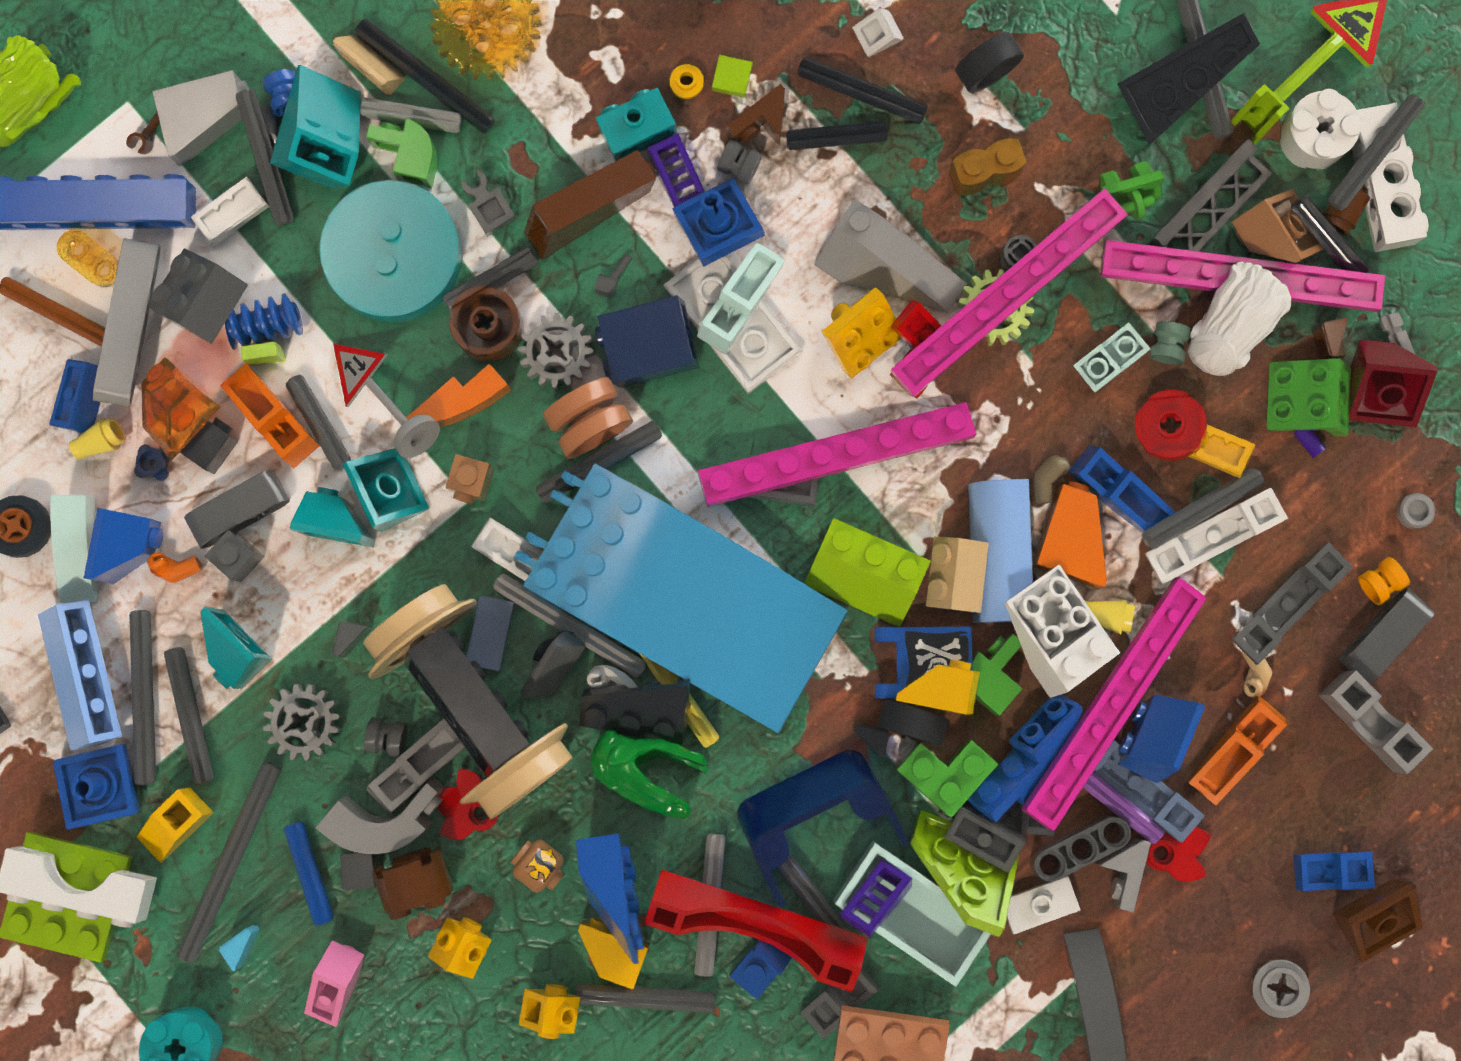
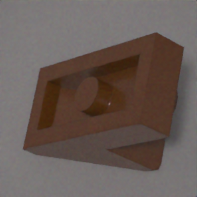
[727,84,785,145]

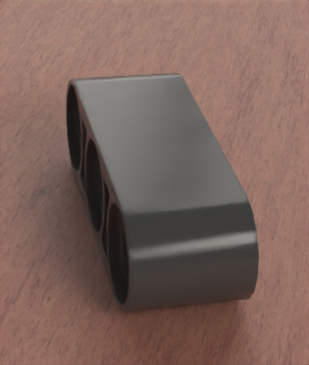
[184,469,290,549]
[1338,587,1435,684]
[1029,815,1131,882]

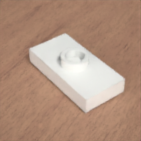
[191,177,269,247]
[470,517,543,581]
[1007,876,1081,934]

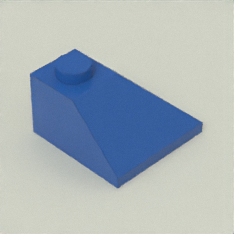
[83,508,163,584]

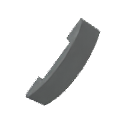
[1231,542,1353,665]
[1063,927,1127,1061]

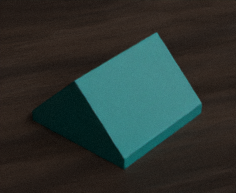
[342,448,430,532]

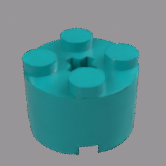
[139,1006,223,1061]

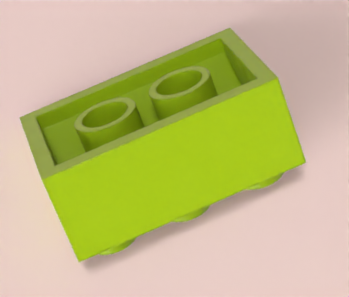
[804,518,931,627]

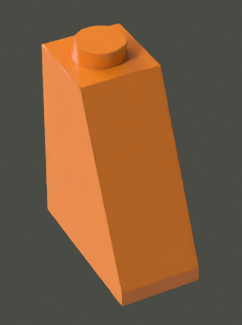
[1032,481,1107,589]

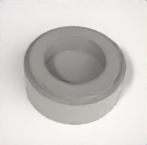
[1396,493,1435,529]

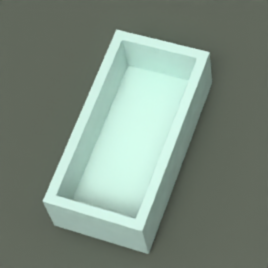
[833,840,991,987]

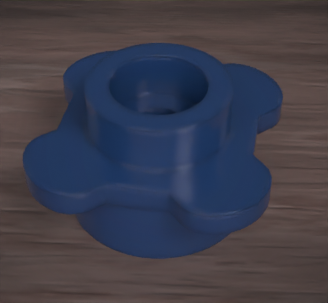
[134,444,172,481]

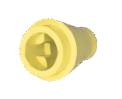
[69,418,125,460]
[1085,600,1135,635]

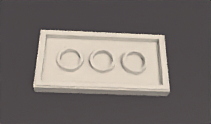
[663,255,803,394]

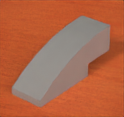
[366,719,465,817]

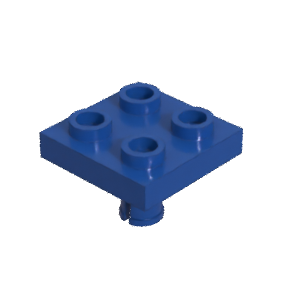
[672,178,765,267]
[53,744,140,830]

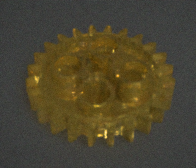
[430,0,542,81]

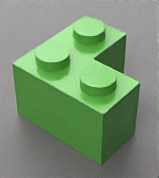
[894,739,998,818]

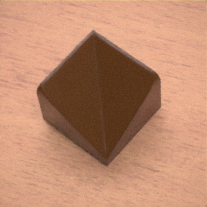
[1312,317,1347,359]

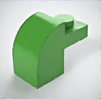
[366,119,438,188]
[972,634,1023,716]

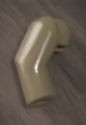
[1034,455,1070,504]

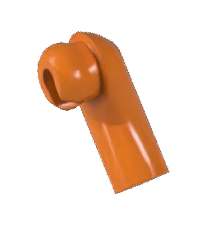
[147,552,203,583]

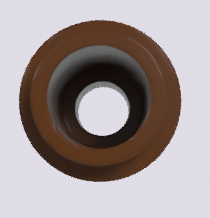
[1323,184,1370,236]

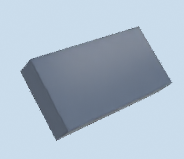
[466,595,515,671]

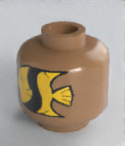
[510,839,565,893]

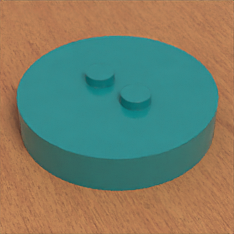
[320,180,462,322]

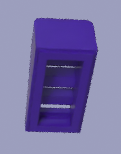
[645,133,705,207]
[840,858,912,937]

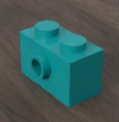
[596,87,677,161]

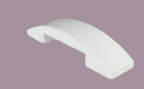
[1145,488,1288,584]

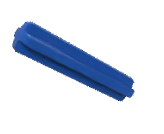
[284,821,334,926]

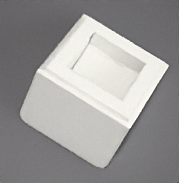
[852,8,904,57]

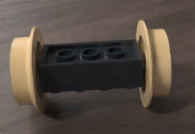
[363,584,573,819]

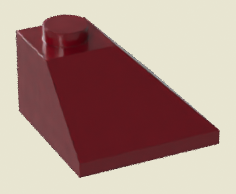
[1349,340,1438,427]

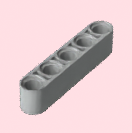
[93,238,161,407]

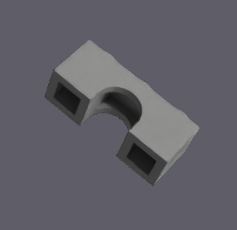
[1318,670,1433,774]

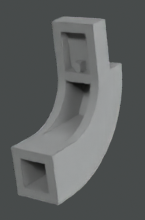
[316,778,445,854]

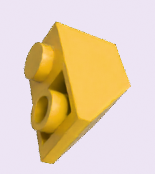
[137,787,214,863]
[578,917,650,989]

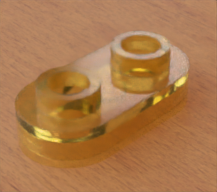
[57,230,119,288]

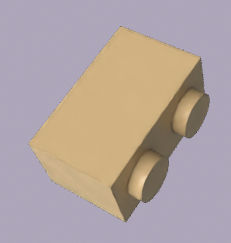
[926,536,989,613]

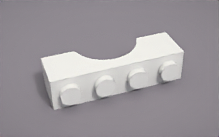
[0,846,157,928]

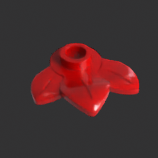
[436,768,499,840]
[1146,827,1211,882]

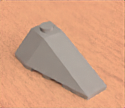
[814,199,967,313]

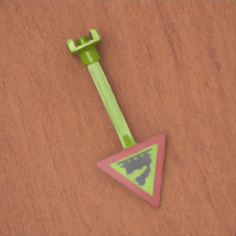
[1231,0,1387,144]

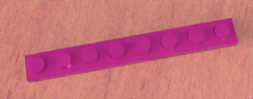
[890,188,1128,397]
[1100,240,1385,312]
[698,402,977,507]
[1021,577,1207,831]

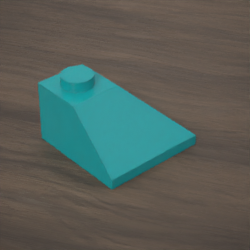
[290,487,375,548]
[200,606,273,689]

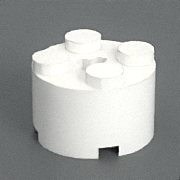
[1280,89,1363,170]

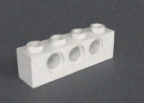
[1351,103,1428,252]

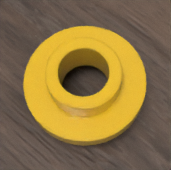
[670,64,704,99]

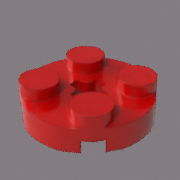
[1135,390,1207,461]

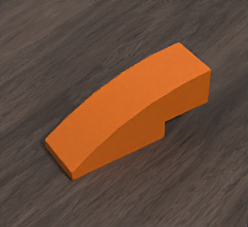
[220,363,320,468]
[406,364,511,427]
[1188,696,1288,805]

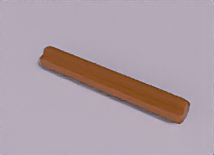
[0,277,105,347]

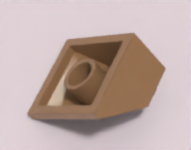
[1232,188,1324,263]

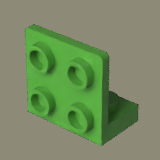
[1267,358,1351,436]

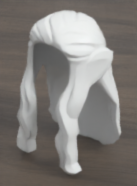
[1188,262,1291,376]

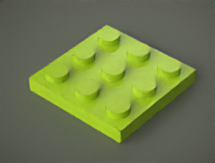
[0,832,133,963]

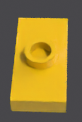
[1188,425,1255,478]

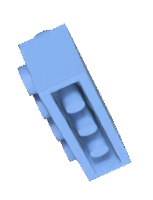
[37,600,122,751]

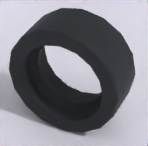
[955,32,1024,93]
[877,700,949,746]

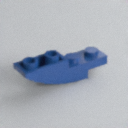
[967,695,1083,822]

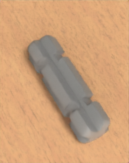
[1379,313,1415,354]

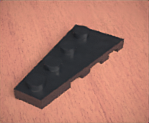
[1117,13,1260,145]

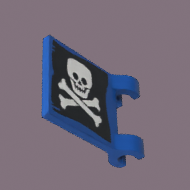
[875,627,973,698]

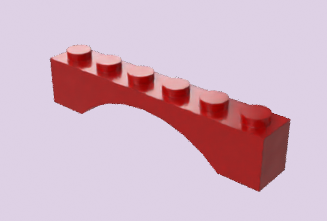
[644,870,868,992]

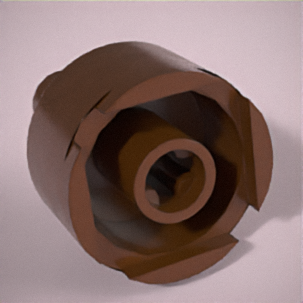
[449,286,524,363]
[371,846,454,920]

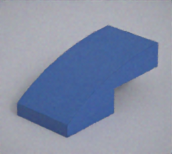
[1293,851,1375,891]

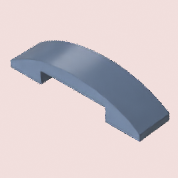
[1094,740,1205,843]

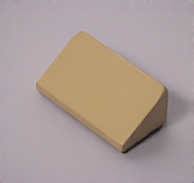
[333,35,405,96]

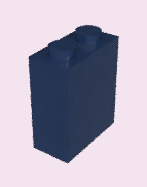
[595,295,700,388]

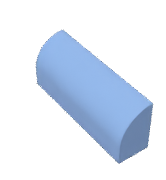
[968,479,1033,623]

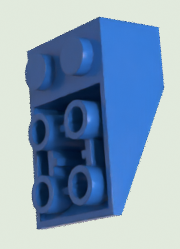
[576,833,644,964]

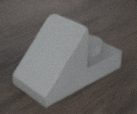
[1095,838,1151,912]

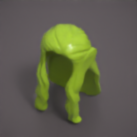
[0,35,81,147]

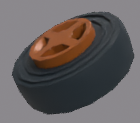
[0,495,51,558]

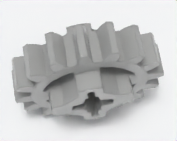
[518,313,595,390]
[263,684,343,761]

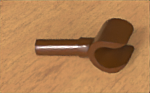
[126,111,160,155]

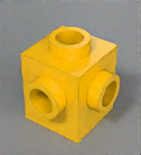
[428,917,492,979]
[519,984,580,1039]

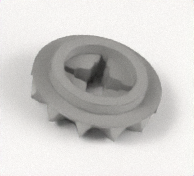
[1251,959,1310,1018]

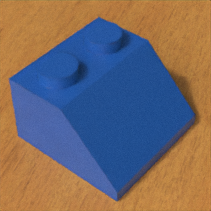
[1118,695,1205,783]

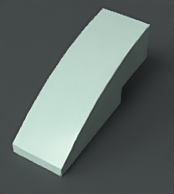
[697,242,786,354]
[50,494,98,603]

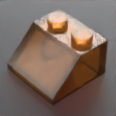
[141,357,220,460]

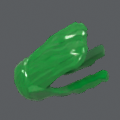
[590,730,708,819]

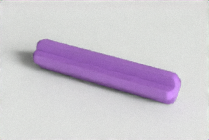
[1083,771,1165,844]

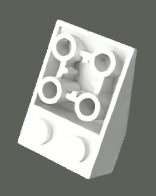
[1005,565,1120,698]

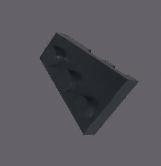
[579,679,690,746]

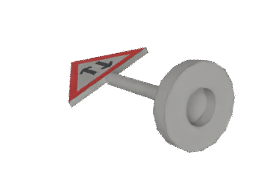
[333,344,440,458]

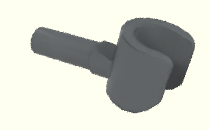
[595,254,632,297]

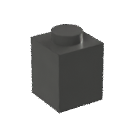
[204,530,265,582]

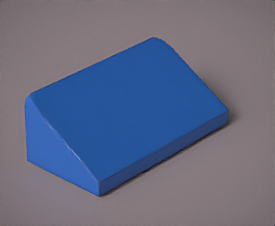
[49,359,100,433]

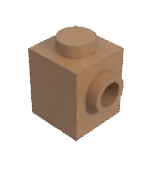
[445,454,494,504]

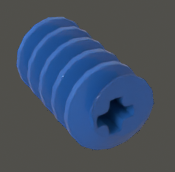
[225,293,303,350]

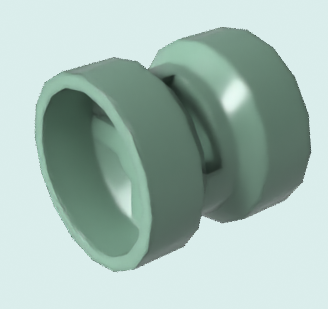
[1149,321,1191,365]

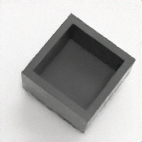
[148,248,248,344]

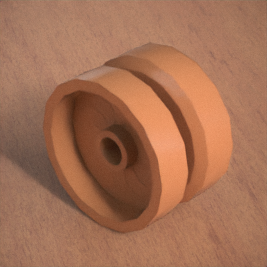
[542,377,634,459]

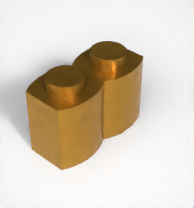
[948,138,1027,196]

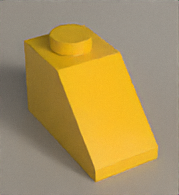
[896,659,980,715]

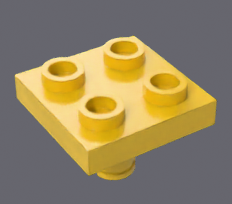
[821,287,901,379]

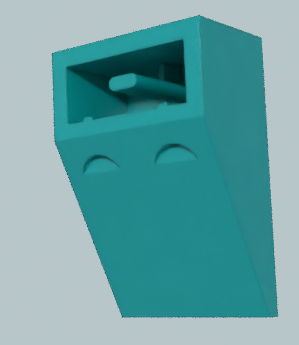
[270,65,361,189]

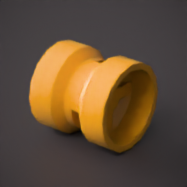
[1358,557,1410,605]

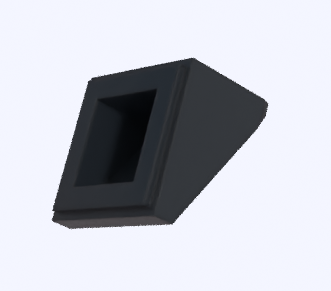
[852,723,890,758]

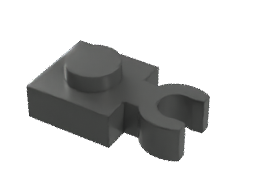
[461,170,516,237]

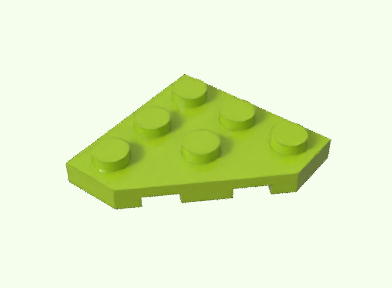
[910,810,1020,937]

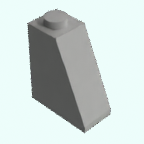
[152,70,249,166]

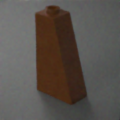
[524,150,656,260]

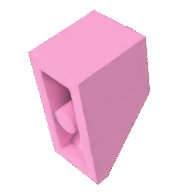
[304,941,365,1027]

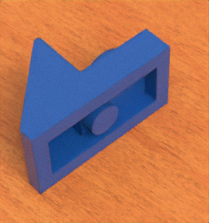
[729,940,792,999]

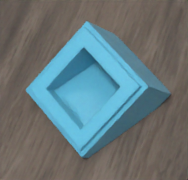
[219,925,260,971]

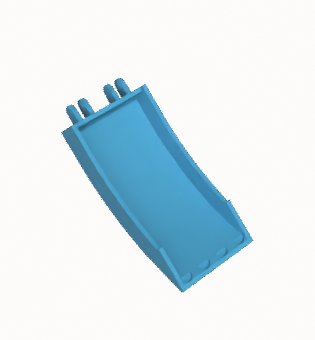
[514,463,848,733]

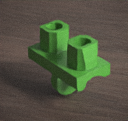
[1098,161,1164,220]

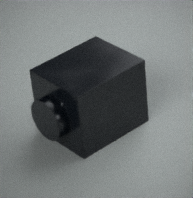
[177,416,239,475]

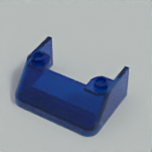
[737,749,909,907]

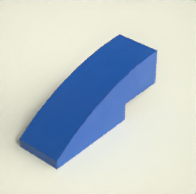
[1068,445,1176,533]

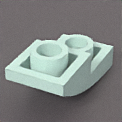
[1073,322,1151,392]

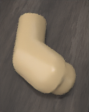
[1241,651,1272,698]

